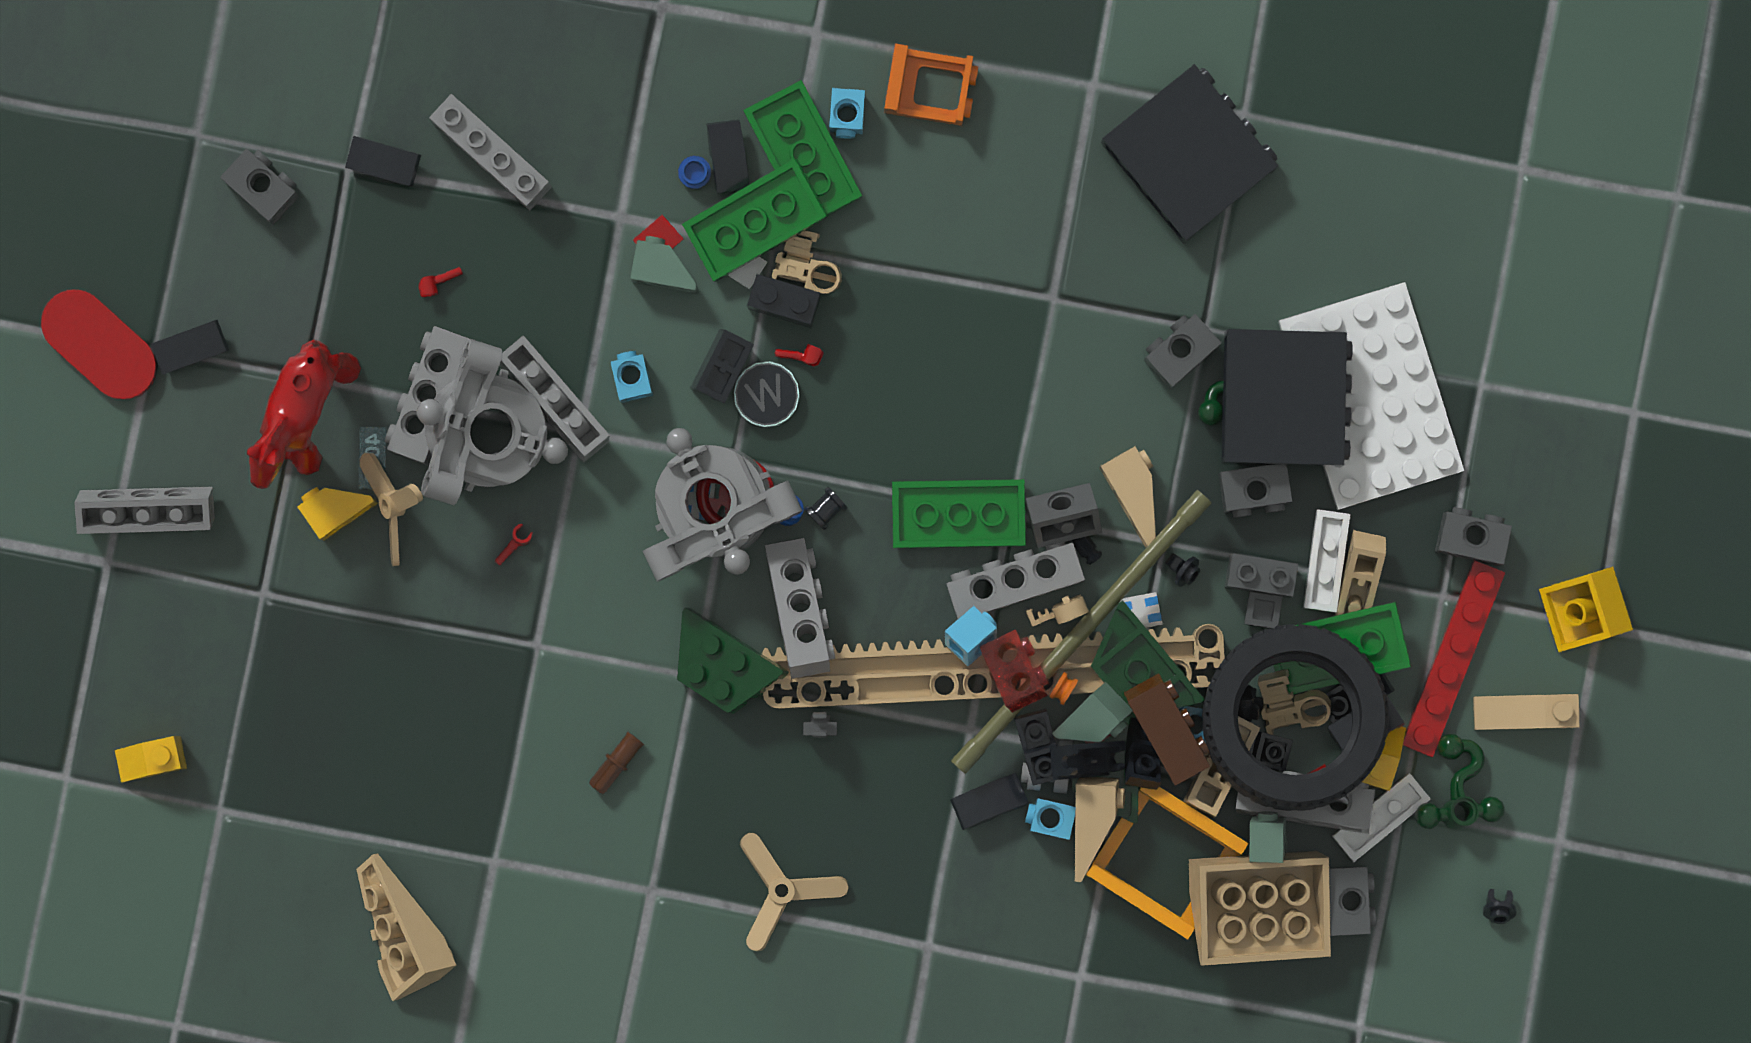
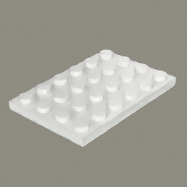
[1278,282,1464,510]

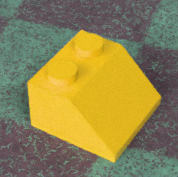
[1539,567,1633,652]

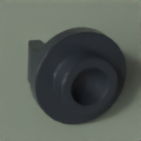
[1165,553,1200,587]
[1483,889,1517,924]

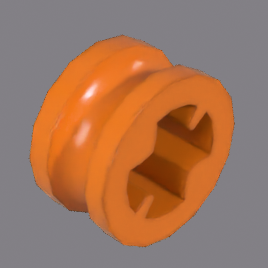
[1049,672,1078,705]

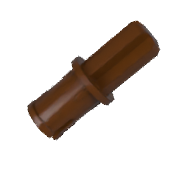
[589,732,644,794]

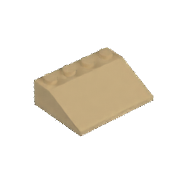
[1189,851,1331,966]

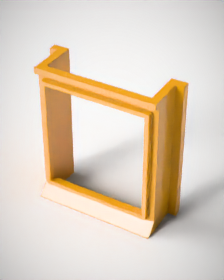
[1086,787,1249,939]

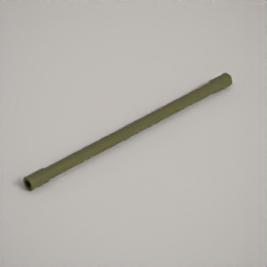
[951,490,1211,774]

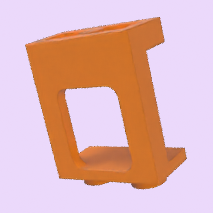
[884,43,978,126]

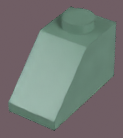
[630,236,698,294]
[1052,682,1133,742]
[1249,811,1287,863]

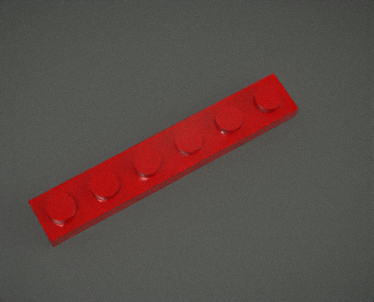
[1403,560,1505,757]

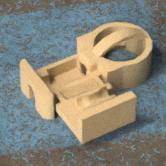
[772,230,842,294]
[1026,594,1089,627]
[1258,669,1331,735]

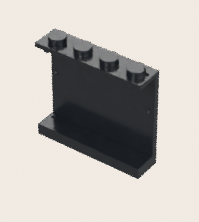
[1101,64,1278,244]
[1221,329,1353,468]

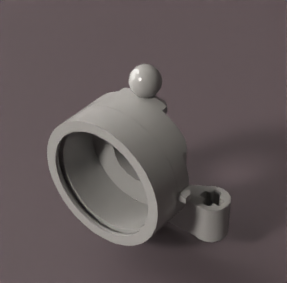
[417,339,568,505]
[643,428,803,582]

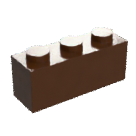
[1124,673,1210,786]

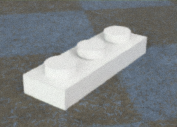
[1303,509,1350,613]
[1332,773,1431,862]

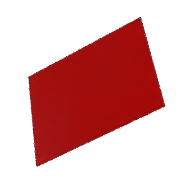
[633,214,683,249]

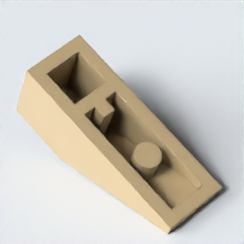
[1099,446,1156,548]
[1334,530,1386,616]
[1473,694,1580,730]
[1183,716,1260,819]
[1075,777,1125,882]

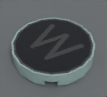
[734,361,800,428]

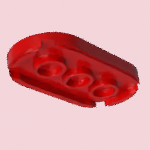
[41,290,157,399]

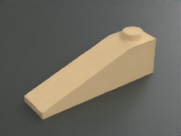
[356,853,456,1001]

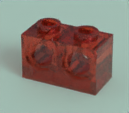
[980,629,1049,713]

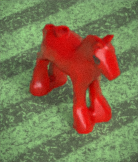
[247,340,361,489]

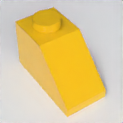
[297,487,378,541]
[1362,726,1406,791]
[115,736,187,783]

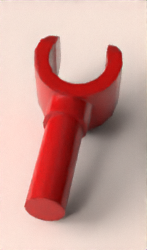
[419,267,463,297]
[775,344,824,366]
[494,524,532,565]

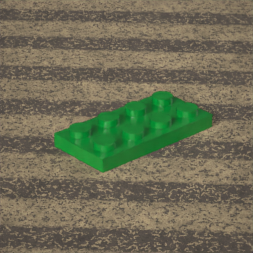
[743,80,862,215]
[682,159,829,282]
[892,479,1026,548]
[1274,602,1412,694]

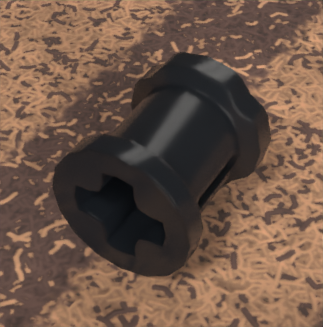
[804,487,848,530]

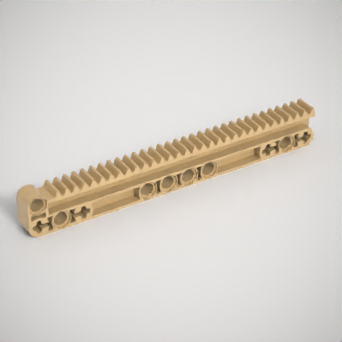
[762,624,1225,709]

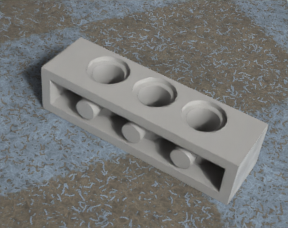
[429,94,552,211]
[385,326,469,466]
[499,335,610,463]
[74,487,215,534]
[765,538,835,679]
[946,542,1085,620]
[1236,771,1375,834]

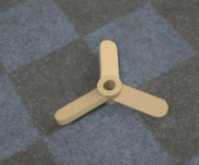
[360,453,423,566]
[740,833,848,951]

